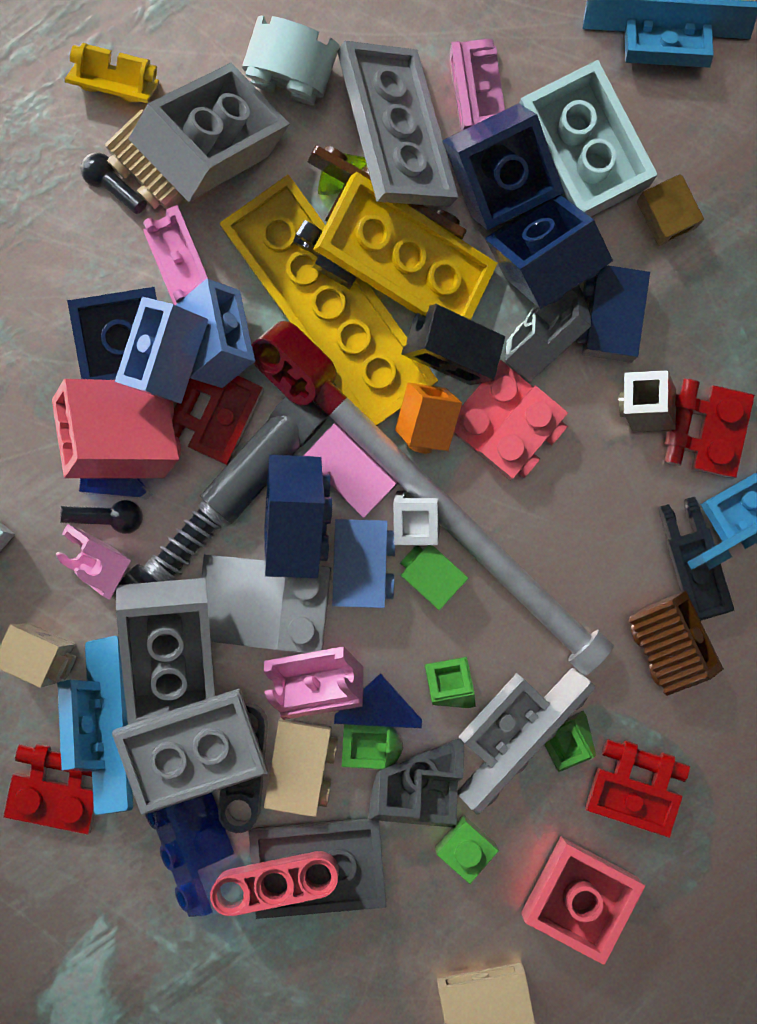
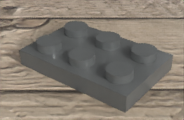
[249,819,386,919]

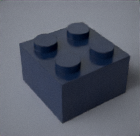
[442,103,564,230]
[485,195,613,310]
[67,287,157,380]
[264,455,332,578]

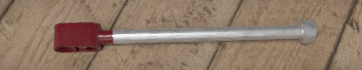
[251,321,614,676]

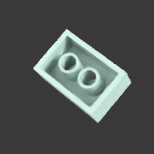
[519,60,658,217]

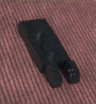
[659,497,734,621]

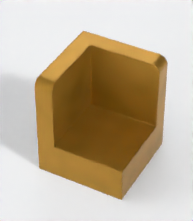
[637,175,704,247]

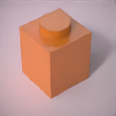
[395,382,462,454]

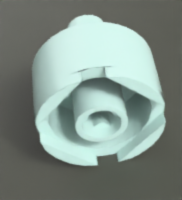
[242,16,340,105]

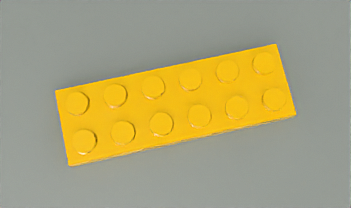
[219,174,439,426]

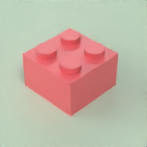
[521,836,645,965]

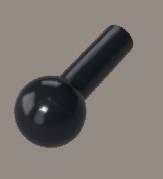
[80,153,147,214]
[60,500,143,534]

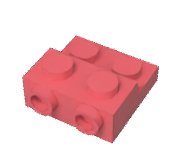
[454,360,568,481]

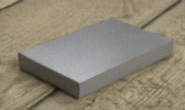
[112,688,268,815]

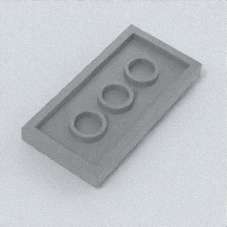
[337,41,459,207]

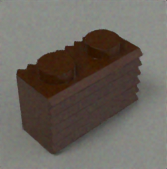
[629,591,724,696]

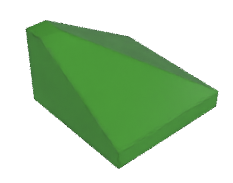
[425,657,476,708]
[544,711,596,772]

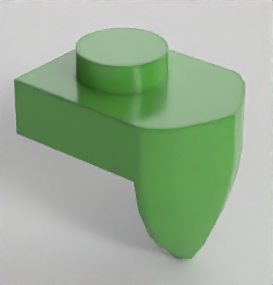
[342,722,403,769]

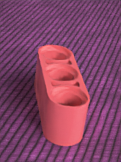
[210,851,339,916]

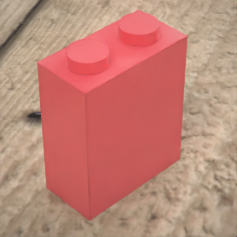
[52,379,181,479]

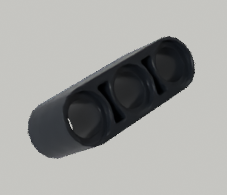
[218,703,268,834]

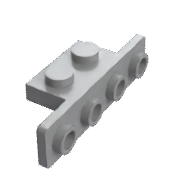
[457,668,595,815]

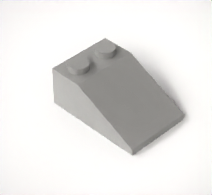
[201,554,332,653]

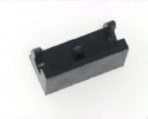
[401,304,506,385]

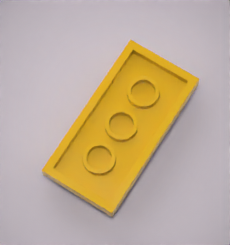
[313,172,498,320]

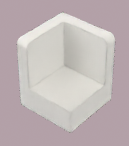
[393,491,440,545]

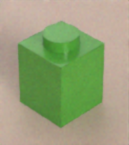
[400,545,468,610]
[435,815,499,884]

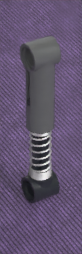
[112,396,329,600]

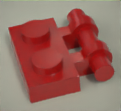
[172,376,264,465]
[664,379,755,479]
[585,739,690,838]
[3,744,95,835]

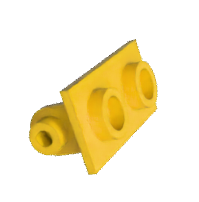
[65,43,159,103]

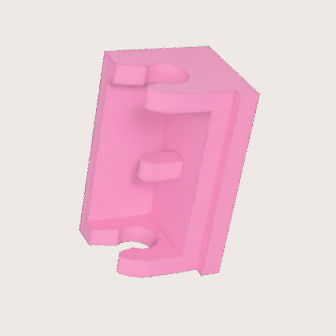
[450,39,505,131]
[143,205,209,305]
[304,423,398,518]
[56,524,131,600]
[264,646,364,720]

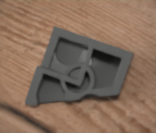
[505,284,591,382]
[368,739,464,827]

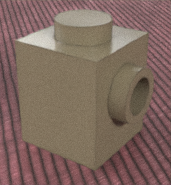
[619,371,676,432]

